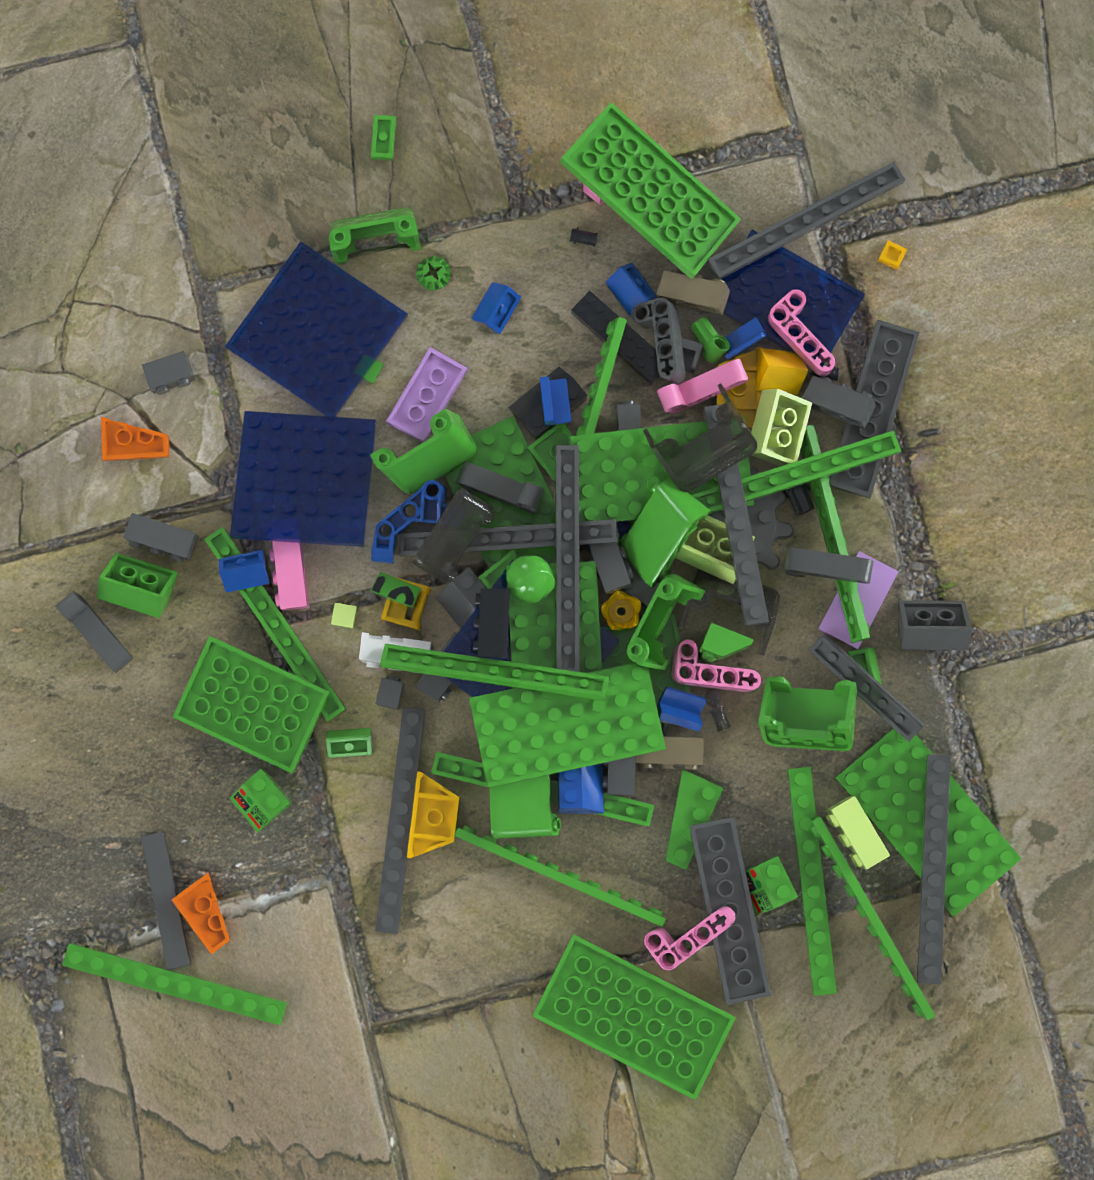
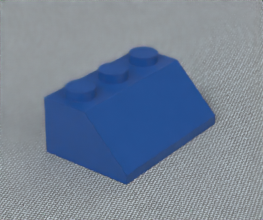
[557,763,604,814]

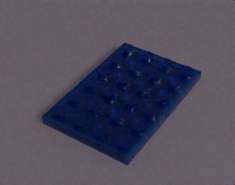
[722,229,865,367]

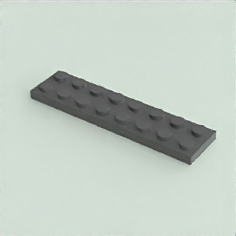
[829,320,920,499]
[689,816,771,1005]

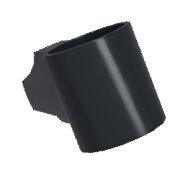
[783,483,815,516]

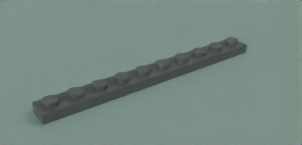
[707,162,905,279]
[703,404,769,627]
[555,445,579,672]
[399,519,618,556]
[375,707,426,934]
[917,754,951,984]

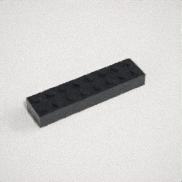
[571,290,660,385]

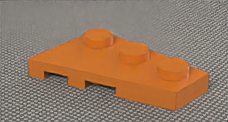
[101,417,170,461]
[171,872,230,955]

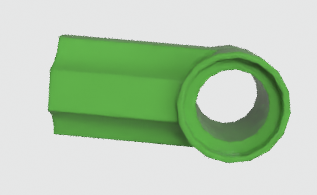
[691,317,730,364]

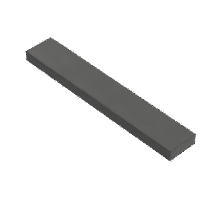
[809,634,925,742]
[141,832,191,970]

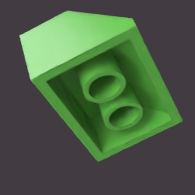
[97,553,178,618]
[698,623,754,664]

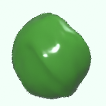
[506,556,555,604]

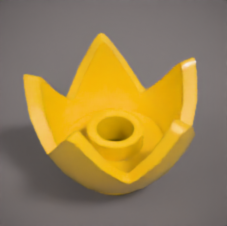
[601,590,641,630]

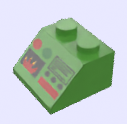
[230,769,293,833]
[745,856,798,916]

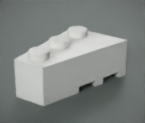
[359,632,432,674]

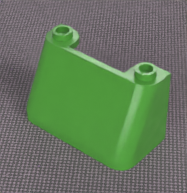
[329,208,422,265]
[370,409,477,494]
[619,478,711,588]
[627,573,705,670]
[758,676,857,751]
[489,775,561,838]

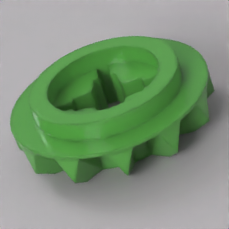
[416,255,451,290]

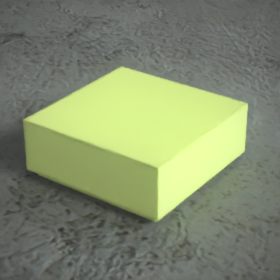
[331,603,357,629]

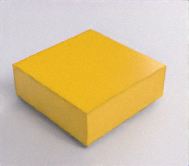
[878,240,907,270]

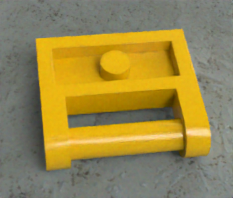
[381,577,432,631]

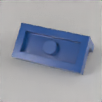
[606,262,658,316]
[472,282,521,334]
[725,317,769,360]
[540,377,571,426]
[219,550,269,593]
[656,687,706,732]

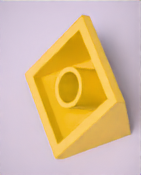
[756,348,808,396]

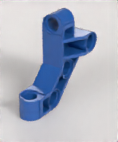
[371,480,465,564]

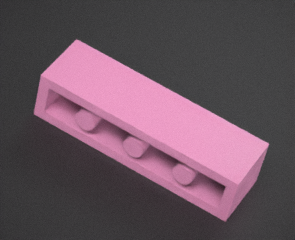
[267,518,310,612]

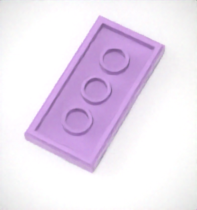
[386,347,468,443]
[818,551,899,650]

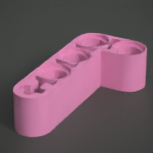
[768,290,835,376]
[657,359,748,414]
[671,640,761,692]
[644,907,735,970]

